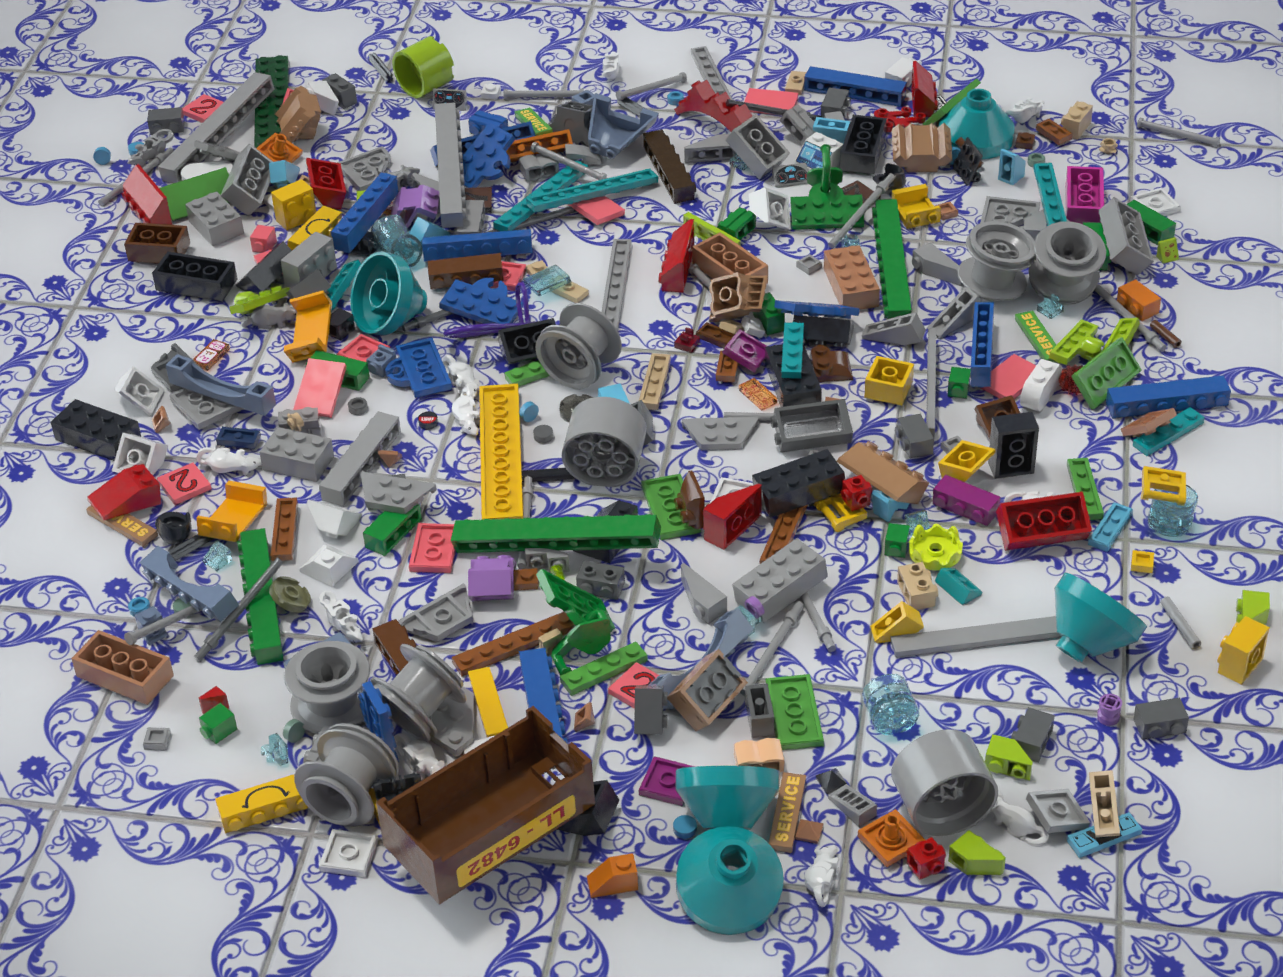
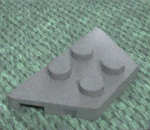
[682,417,758,450]
[361,472,437,514]
[398,583,473,642]

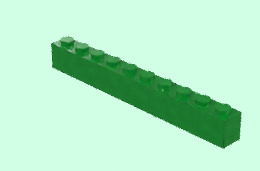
[872,199,912,319]
[451,514,661,553]

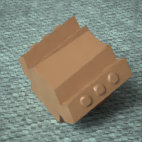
[275,86,321,143]
[892,123,952,172]
[709,272,767,322]

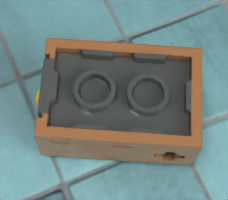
[668,649,748,731]

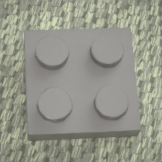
[1026,789,1090,833]

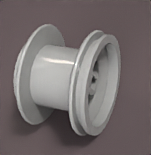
[957,221,1036,301]
[1028,221,1106,305]
[536,303,622,389]
[284,641,370,737]
[371,644,467,742]
[294,723,399,827]

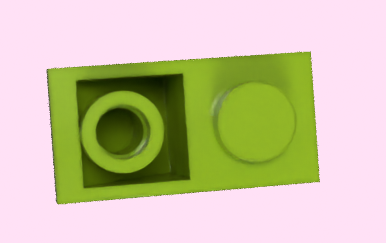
[1236,590,1270,625]
[985,734,1033,781]
[948,830,1006,875]

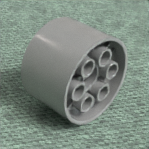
[561,397,647,487]
[891,729,998,836]

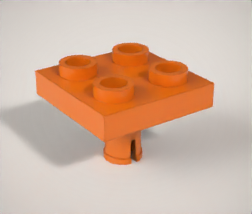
[256,133,303,163]
[857,809,925,867]

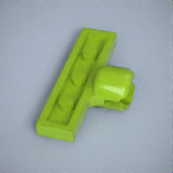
[229,285,290,315]
[1049,319,1104,365]

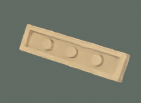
[639,353,671,410]

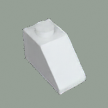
[306,81,339,115]

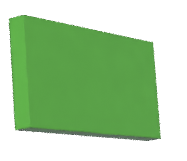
[923,78,981,125]
[159,167,230,222]
[1071,337,1142,410]
[641,474,701,540]
[766,674,824,750]

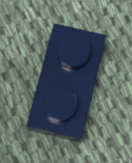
[216,426,261,449]

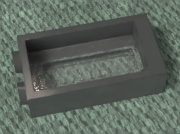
[770,399,853,452]

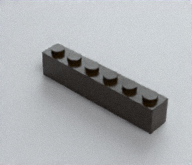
[643,129,697,204]

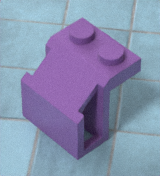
[390,185,440,232]
[468,555,516,601]

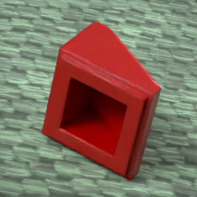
[199,686,229,714]

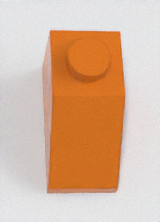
[587,853,638,898]

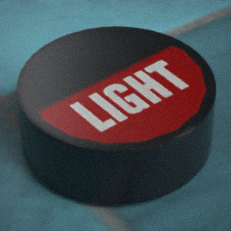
[418,411,438,429]

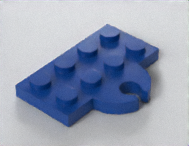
[462,123,516,188]
[439,278,523,324]
[774,300,860,319]
[385,338,452,398]
[358,681,399,763]

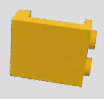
[892,184,941,229]

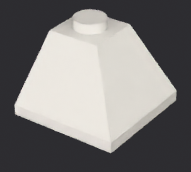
[115,366,164,416]
[307,500,362,538]
[299,544,359,587]

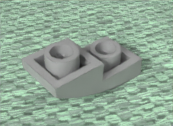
[565,144,601,165]
[525,548,570,573]

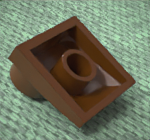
[810,345,853,382]
[974,395,1020,439]
[674,470,705,529]

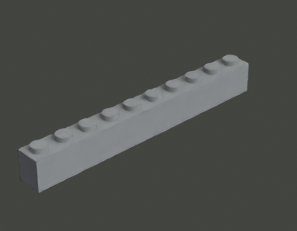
[158,72,274,183]
[435,103,467,228]

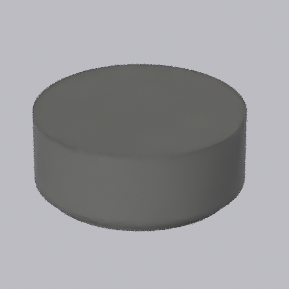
[348,397,368,415]
[533,425,553,443]

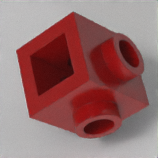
[841,475,872,512]
[907,837,946,880]

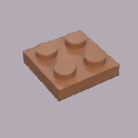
[1120,408,1177,437]

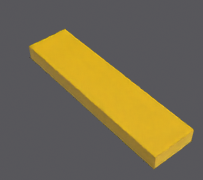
[468,667,508,738]

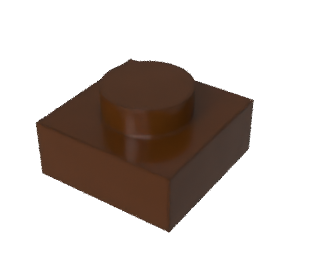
[1015,132,1035,150]

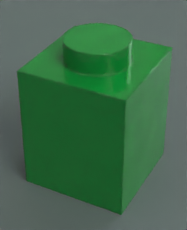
[947,367,971,399]
[884,523,910,558]
[199,703,237,744]

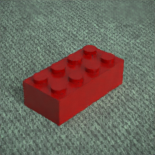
[996,491,1092,551]

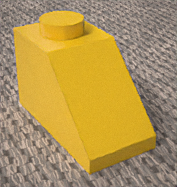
[870,601,924,643]

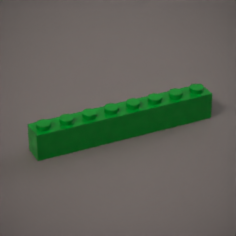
[237,528,284,665]

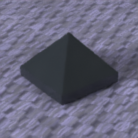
[816,768,847,794]

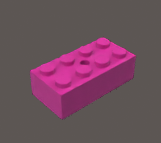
[1065,166,1104,224]

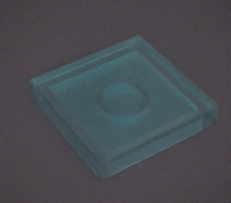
[523,264,571,296]

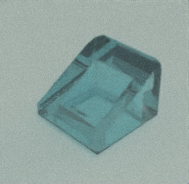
[202,541,232,571]

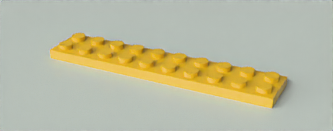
[479,384,523,520]

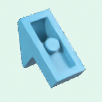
[872,490,909,522]

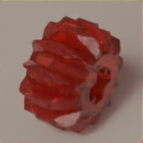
[1059,364,1083,396]

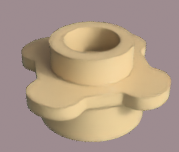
[1099,138,1118,154]
[287,412,304,432]

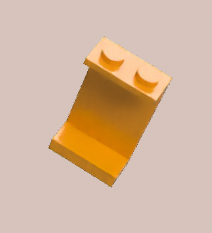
[284,290,332,363]
[196,480,267,542]

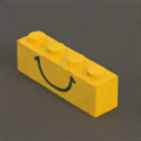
[287,206,342,250]
[215,774,308,834]

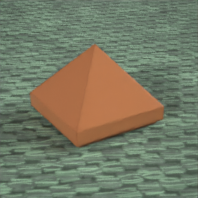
[152,406,171,433]
[378,450,402,468]
[574,702,595,732]
[795,819,823,844]

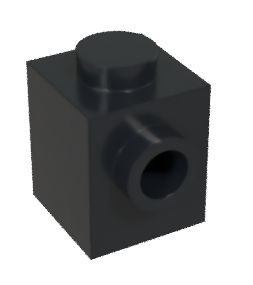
[329,308,355,341]

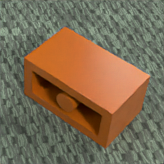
[1117,279,1161,321]

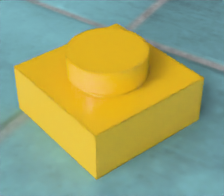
[1131,550,1154,573]

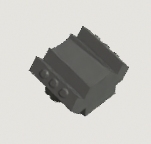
[548,101,593,147]

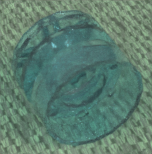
[1147,485,1198,537]
[862,674,919,735]

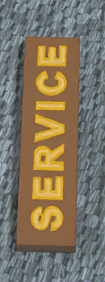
[86,505,158,547]
[769,772,806,853]

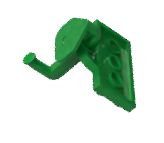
[790,144,864,230]
[536,569,615,676]

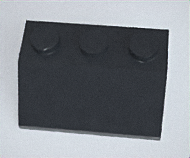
[235,241,292,295]
[793,315,854,348]
[498,318,556,364]
[573,500,638,563]

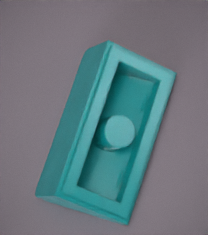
[935,568,983,605]

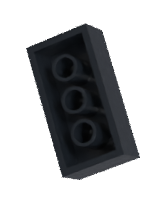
[840,114,887,174]
[152,251,238,301]
[765,343,822,407]
[50,399,141,461]
[752,449,845,518]

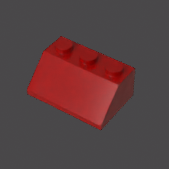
[911,61,938,117]
[306,158,346,210]

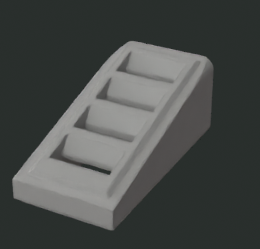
[828,784,877,827]

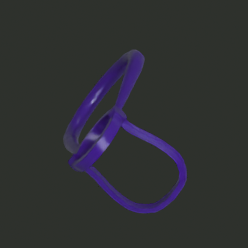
[443,282,537,338]

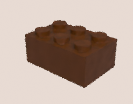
[124,223,190,264]

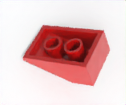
[87,464,161,521]
[703,484,762,550]

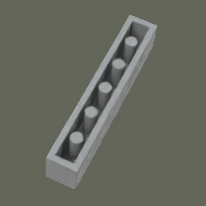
[319,411,401,506]

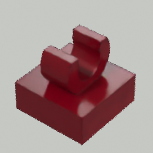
[674,327,700,353]

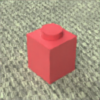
[250,225,277,253]

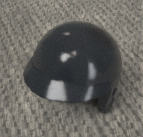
[873,163,906,195]
[155,512,192,545]

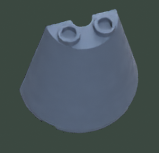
[588,93,659,159]

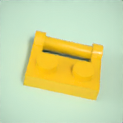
[1141,466,1186,506]
[814,493,867,532]

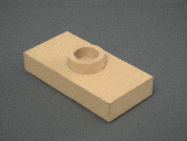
[785,71,806,95]
[548,276,589,303]

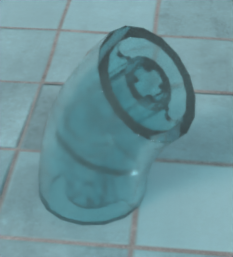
[371,215,423,268]

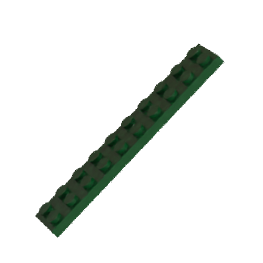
[254,55,289,148]

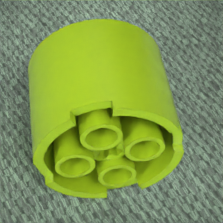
[392,36,454,98]

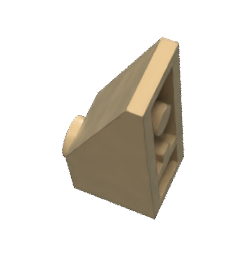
[1089,770,1120,837]

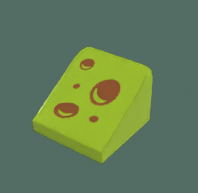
[1156,237,1179,264]

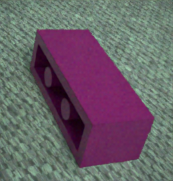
[932,475,1001,526]

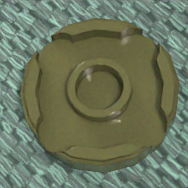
[269,576,311,613]

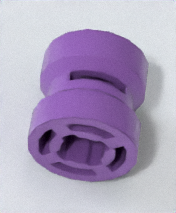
[1097,694,1122,726]

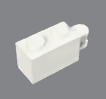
[885,57,922,87]

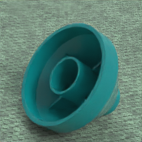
[939,89,1015,160]
[350,252,427,336]
[1054,572,1147,663]
[675,766,780,830]
[676,826,784,935]

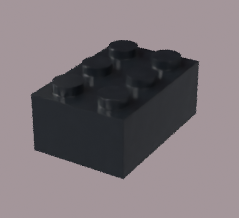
[988,412,1039,479]

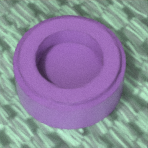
[744,596,765,619]

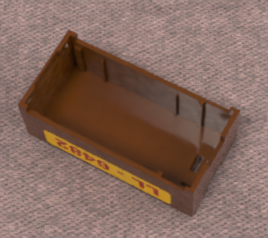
[376,706,595,905]

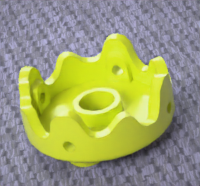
[909,524,963,571]

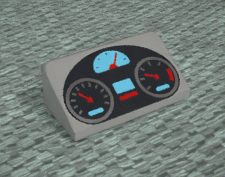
[433,88,467,111]
[772,163,808,187]

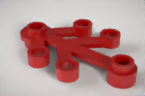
[874,107,926,132]

